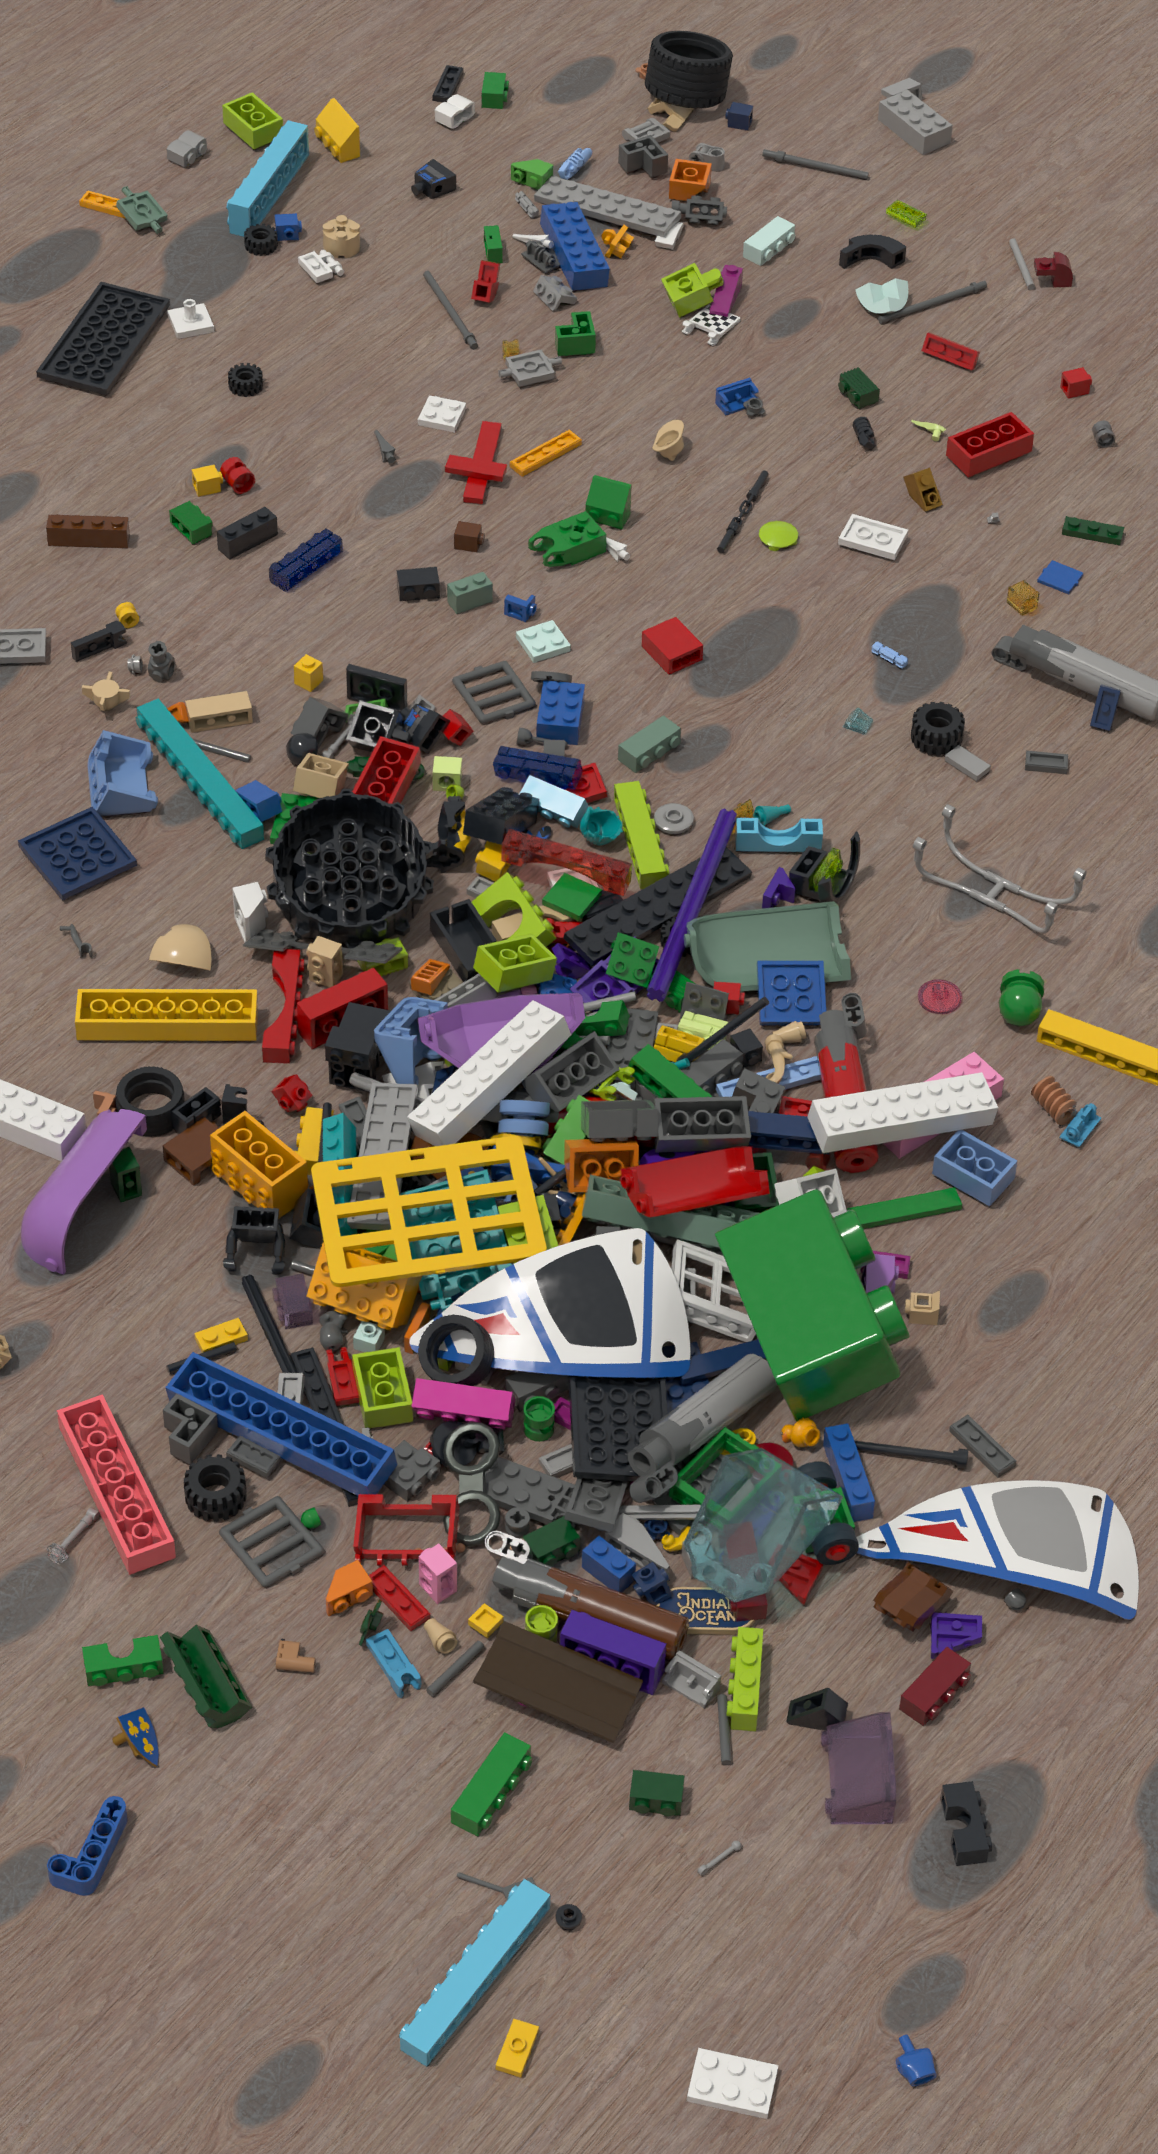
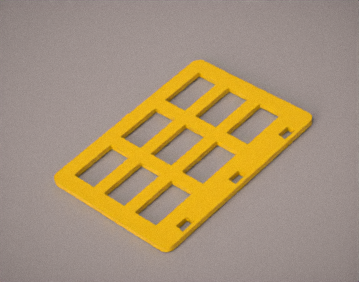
[311,1136,547,1287]

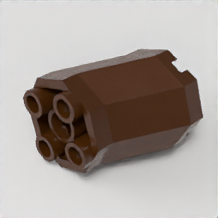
[873,1562,953,1632]

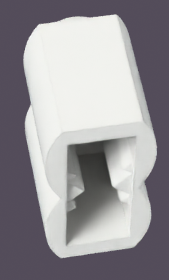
[435,94,475,129]

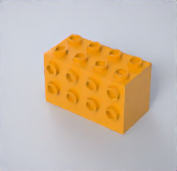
[210,1111,309,1219]
[306,1242,422,1330]

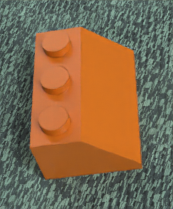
[564,1138,639,1193]

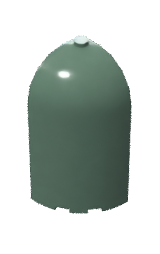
[684,901,851,992]

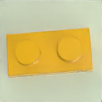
[194,1317,248,1353]

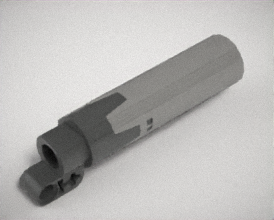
[991,625,1158,721]
[627,1354,777,1503]

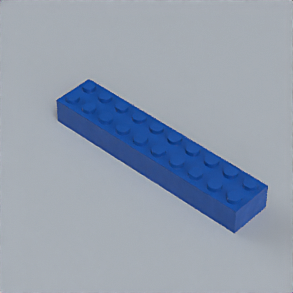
[165,1352,397,1495]

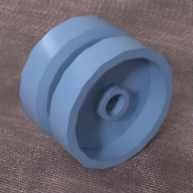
[498,1100,550,1137]

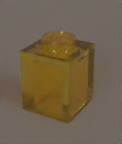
[1007,580,1040,616]

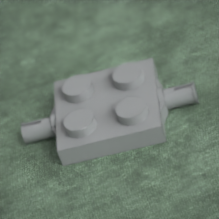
[498,350,562,387]

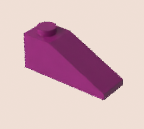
[710,265,743,317]

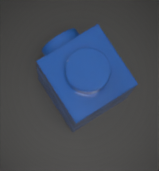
[275,213,302,241]

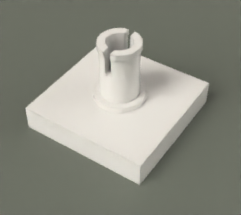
[167,299,214,339]

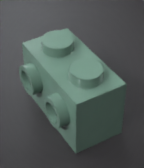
[447,572,493,614]

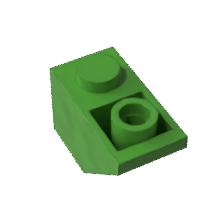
[511,159,553,190]

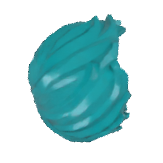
[580,807,623,846]

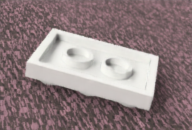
[838,514,908,560]
[687,2048,778,2119]

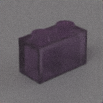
[272,1273,313,1329]

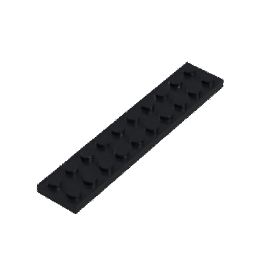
[563,847,752,966]

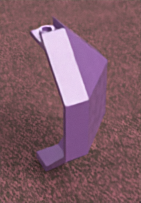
[418,993,585,1072]

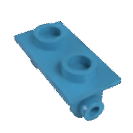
[1059,1103,1101,1147]

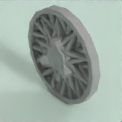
[654,803,694,834]

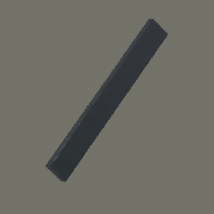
[291,1347,358,1507]

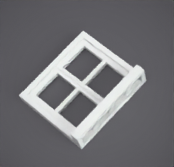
[672,1239,756,1342]

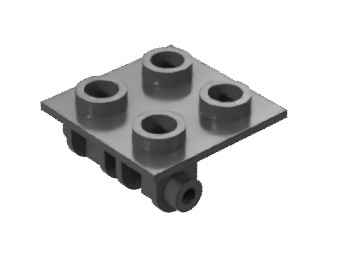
[521,240,560,273]
[679,982,729,1022]

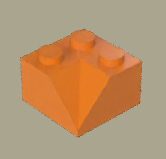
[669,159,712,201]

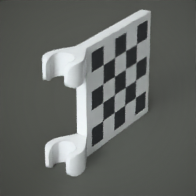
[682,304,741,346]

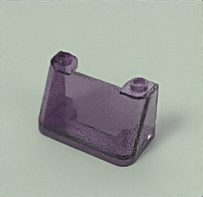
[821,1712,896,1824]

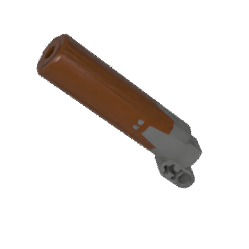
[485,1531,689,1662]

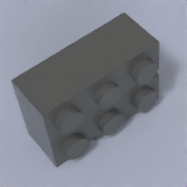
[581,1100,658,1142]

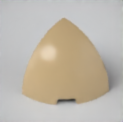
[149,924,211,970]

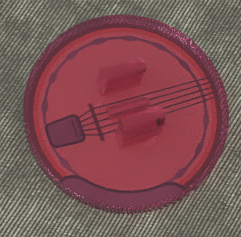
[918,979,962,1014]

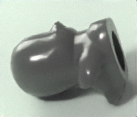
[319,1311,348,1351]

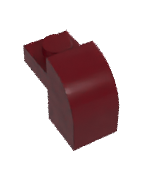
[1034,252,1073,288]

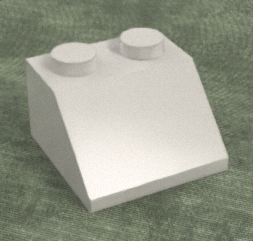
[232,882,268,948]

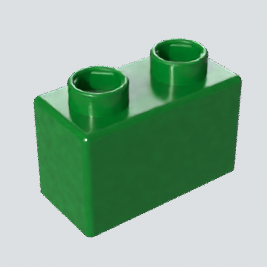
[715,1189,910,1422]

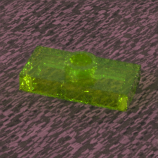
[886,200,927,228]

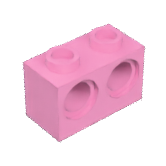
[419,1543,457,1604]

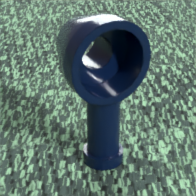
[556,1191,577,1217]

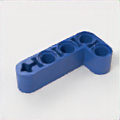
[47,1796,128,1896]

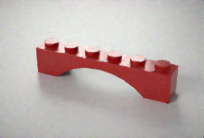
[262,949,305,1064]

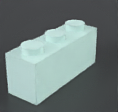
[743,216,796,266]

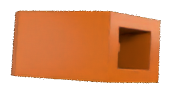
[326,1560,373,1616]

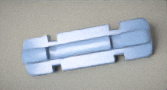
[871,642,908,669]

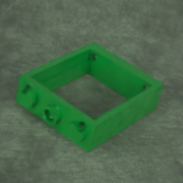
[669,1427,783,1532]

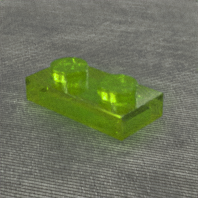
[813,847,843,892]

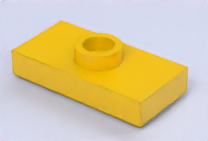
[495,2018,539,2078]

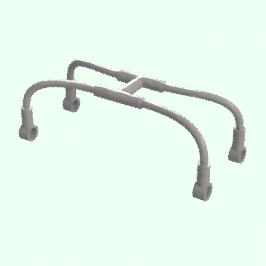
[913,804,1087,934]

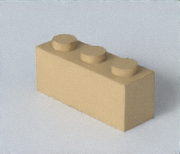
[185,691,253,733]

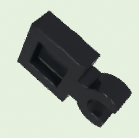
[463,1427,504,1455]

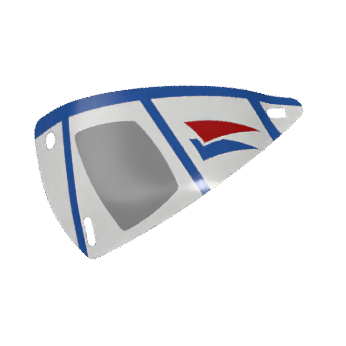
[856,1480,1139,1620]

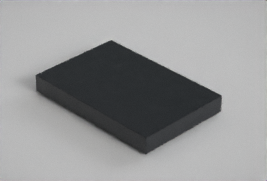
[346,664,407,713]

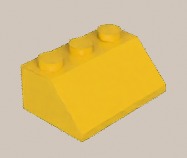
[314,98,360,163]

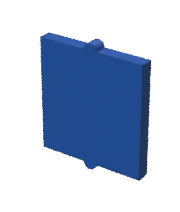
[1037,560,1083,595]

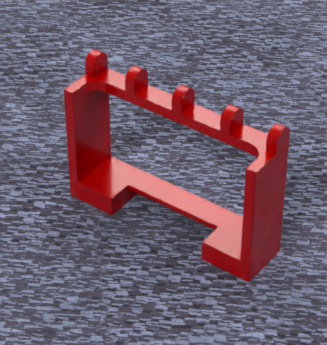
[353,1494,460,1566]

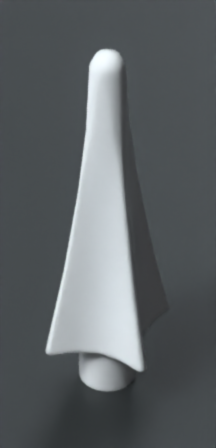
[513,234,554,249]
[606,537,630,562]

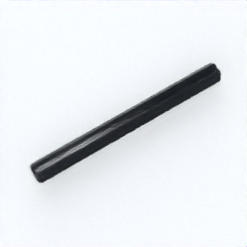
[241,1274,298,1373]

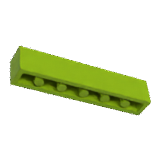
[614,781,669,889]

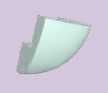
[855,278,908,314]

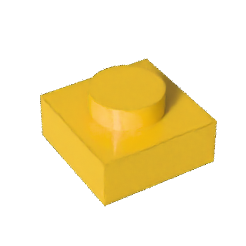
[468,1603,504,1638]

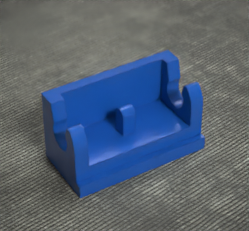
[715,377,759,416]

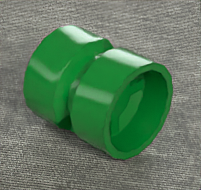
[523,1396,555,1442]

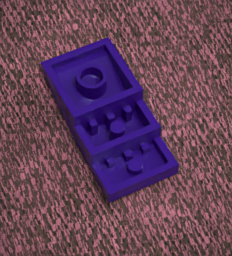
[570,936,659,1012]

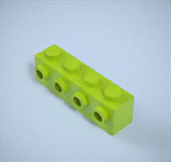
[726,1627,763,1732]

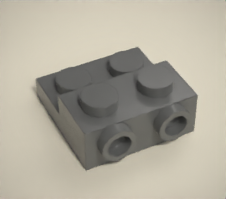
[384,1440,440,1502]

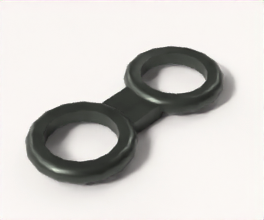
[443,1422,501,1547]

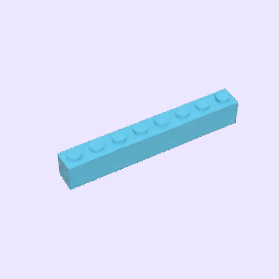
[399,1879,551,2067]

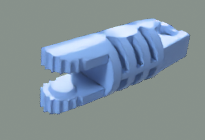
[558,148,593,180]

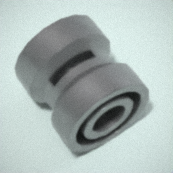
[1092,421,1116,448]

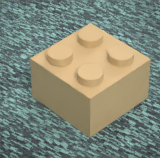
[293,753,349,799]

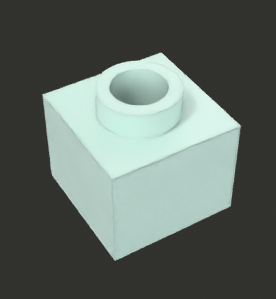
[353,1321,385,1353]

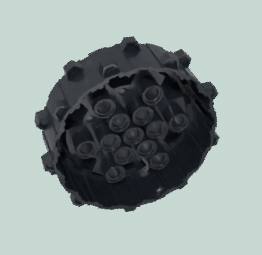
[265,789,434,948]

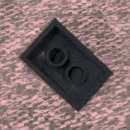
[289,1188,367,1248]

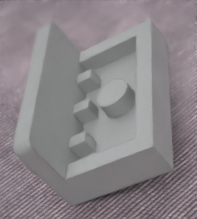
[533,275,577,311]

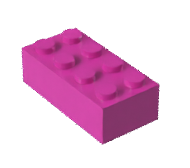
[412,1378,516,1431]

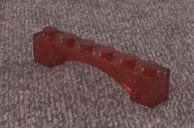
[501,829,632,896]

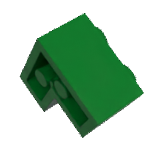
[555,311,596,356]

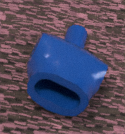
[896,2035,937,2087]

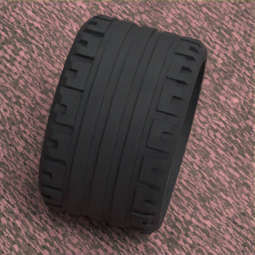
[645,31,733,109]

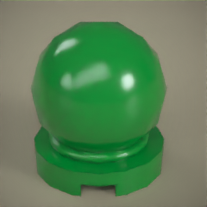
[998,969,1045,1027]

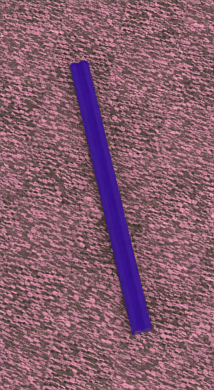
[647,808,737,1002]

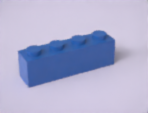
[823,1423,875,1522]

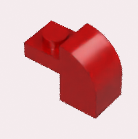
[471,260,500,302]

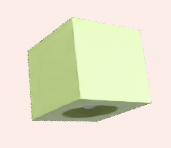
[432,756,462,791]

